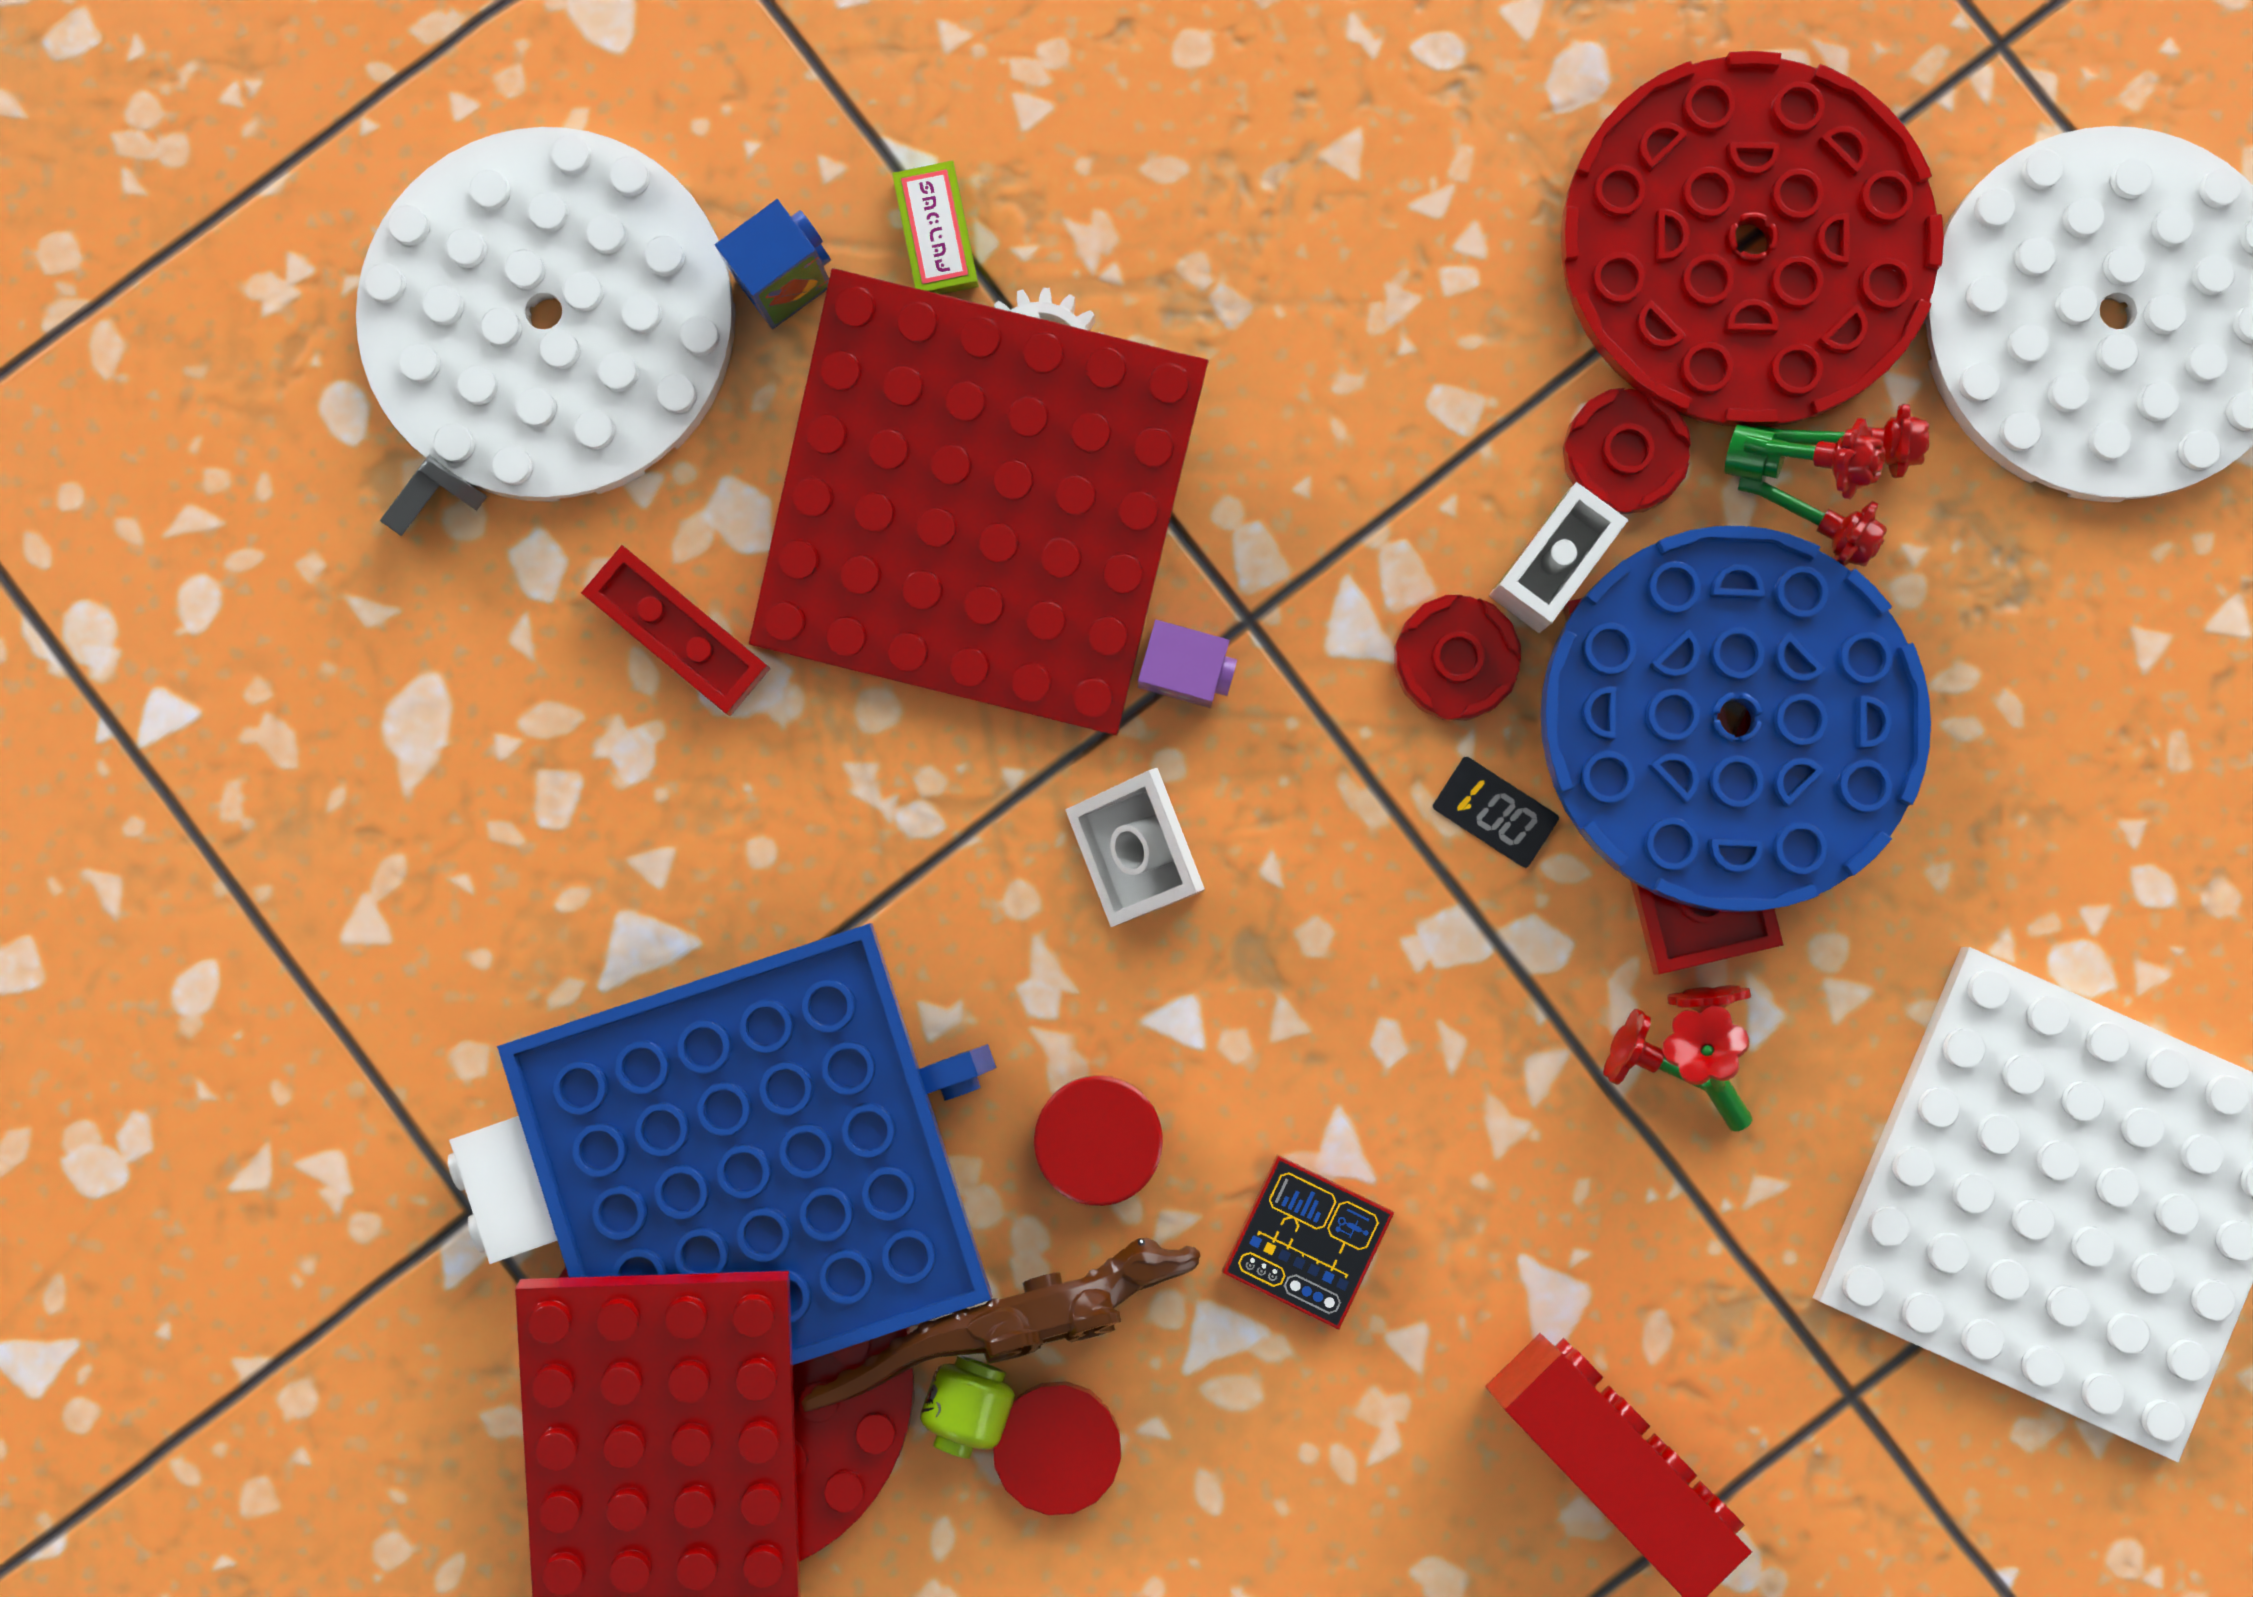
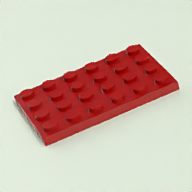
[515,1271,801,1597]

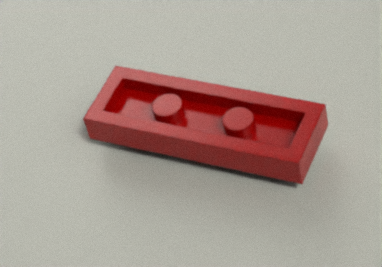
[581,545,771,716]

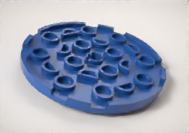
[1540,526,1931,912]

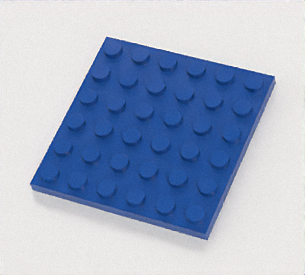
[497,923,993,1365]

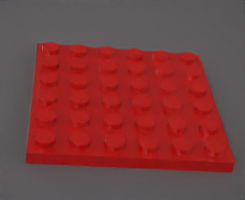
[749,268,1209,736]

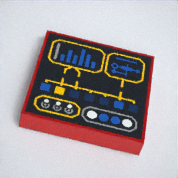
[1222,1154,1394,1330]

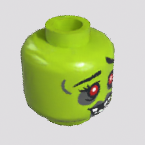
[920,1355,1015,1459]

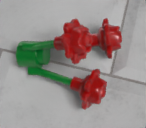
[1724,404,1930,567]

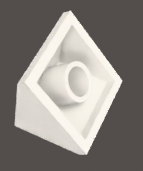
[1065,768,1205,927]

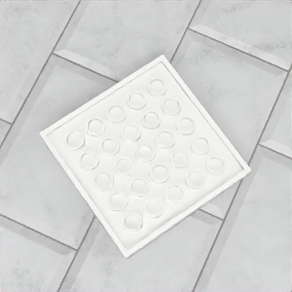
[1812,947,2253,1462]

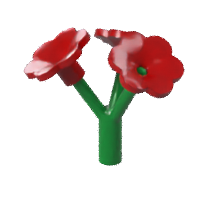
[1603,985,1753,1132]

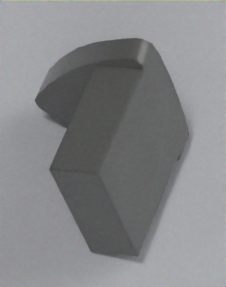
[380,454,488,536]

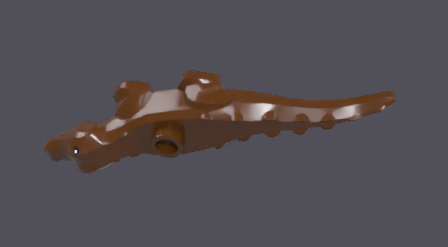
[801,1238,1201,1412]

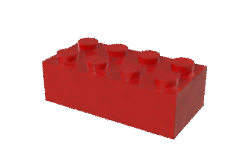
[1485,1333,1752,1597]

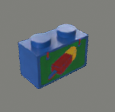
[714,199,831,330]

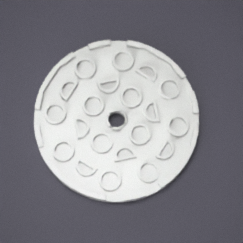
[1923,126,2253,502]
[356,127,736,502]

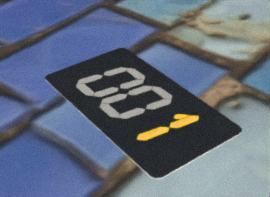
[1433,757,1559,868]

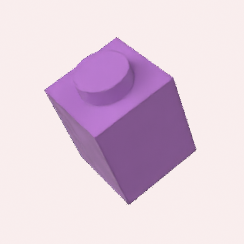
[1138,619,1237,708]

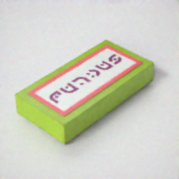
[892,161,979,294]

